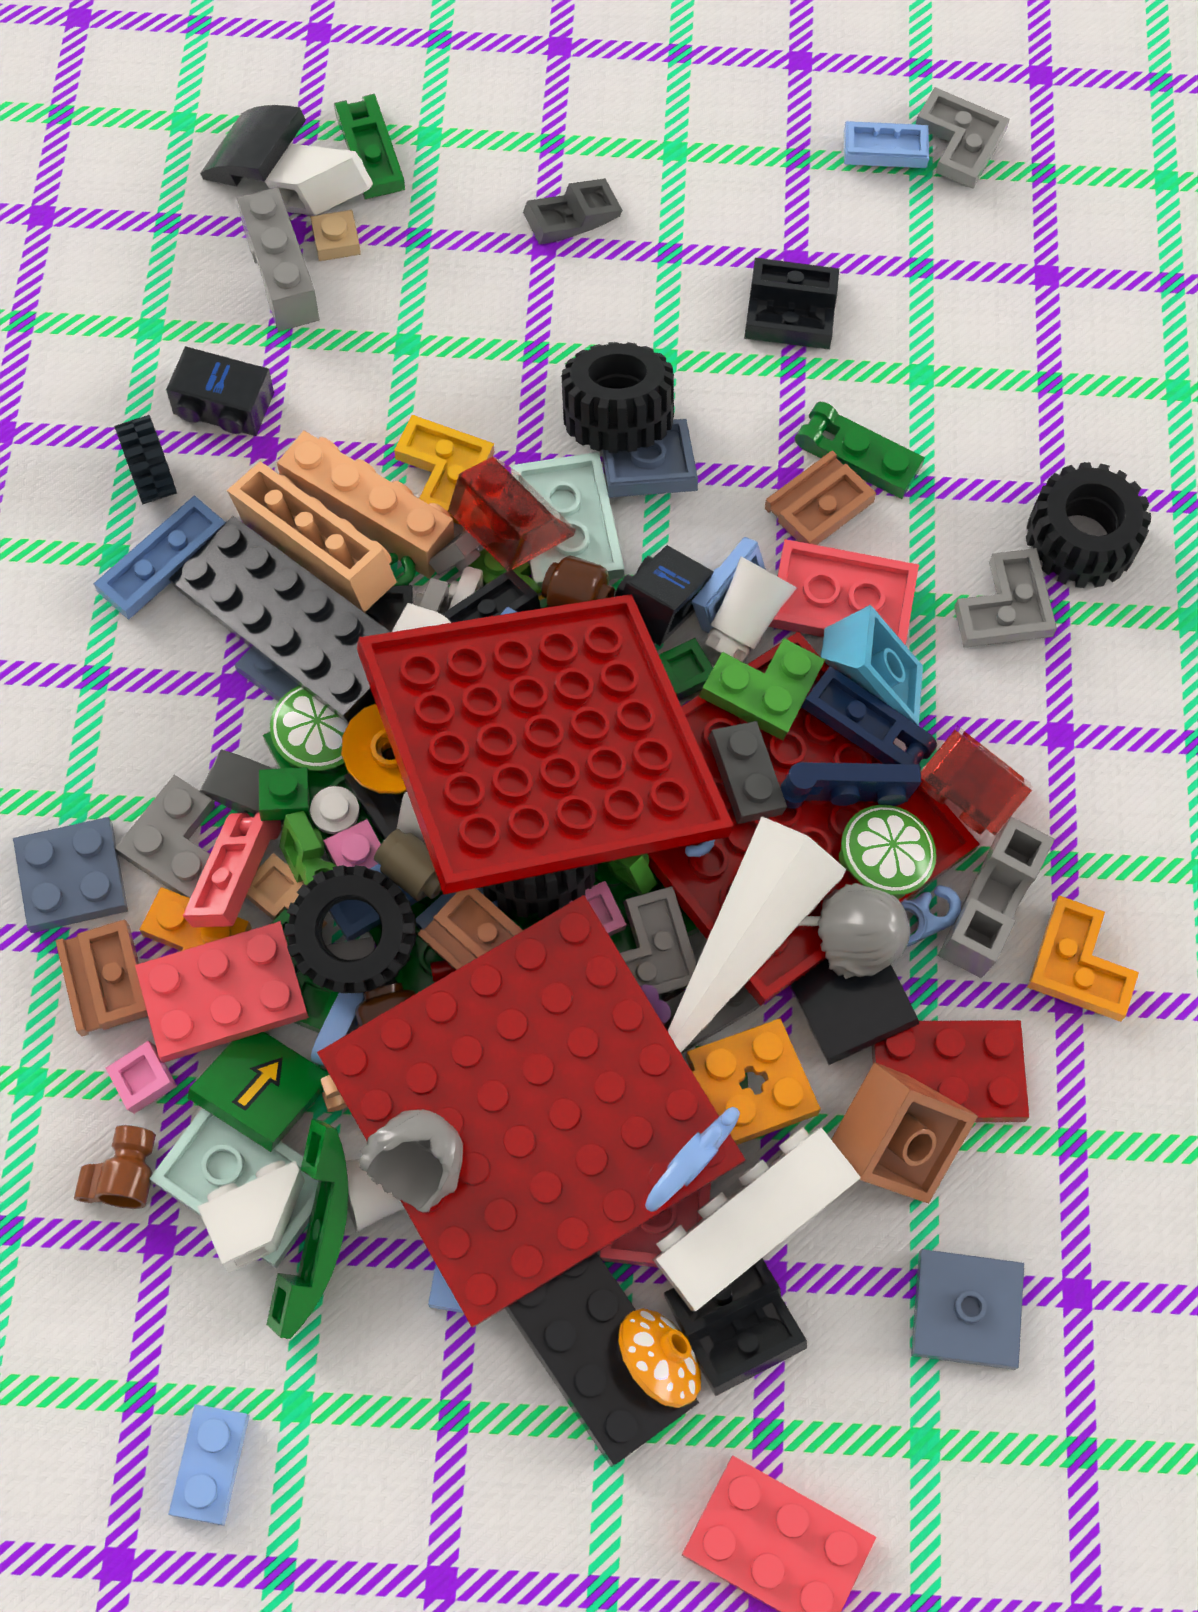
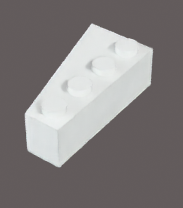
[652,1127,861,1311]

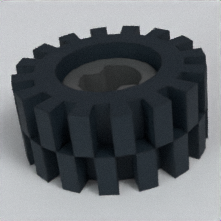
[114,415,177,505]

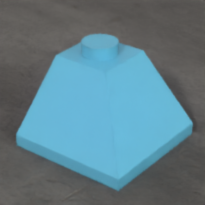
[821,605,923,726]

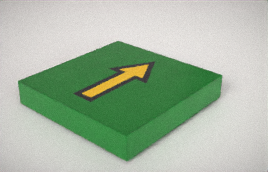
[187,1032,329,1152]

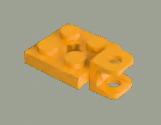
[686,1018,821,1145]

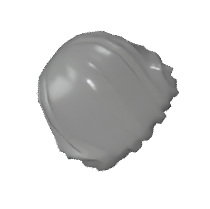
[818,883,910,979]
[359,1109,463,1212]

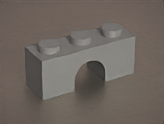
[237,187,320,332]
[938,817,1055,978]

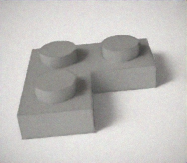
[916,87,1010,189]
[954,548,1057,648]
[115,774,215,898]
[620,886,697,994]

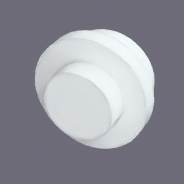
[310,786,359,834]

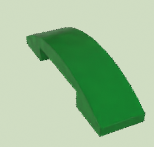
[266,1119,348,1339]

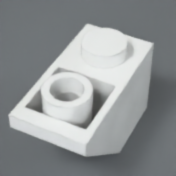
[265,143,373,216]
[197,1161,305,1273]

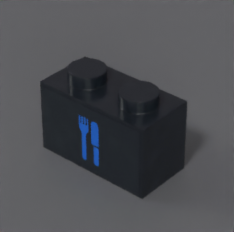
[166,346,274,436]
[614,545,714,646]

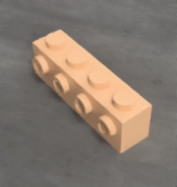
[277,430,455,579]
[227,461,397,613]

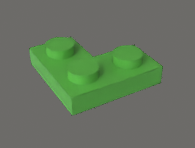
[699,638,825,740]

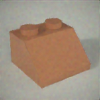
[831,1062,978,1204]

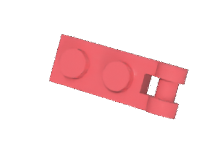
[183,812,281,927]

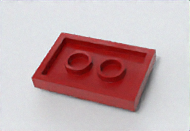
[872,1020,1029,1122]

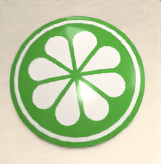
[270,686,348,771]
[839,805,936,899]

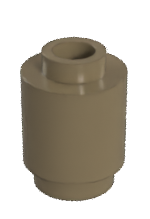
[374,829,442,901]

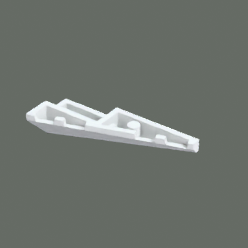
[668,816,846,1053]

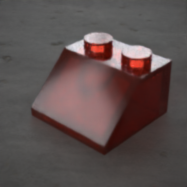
[448,457,576,572]
[920,725,1032,836]

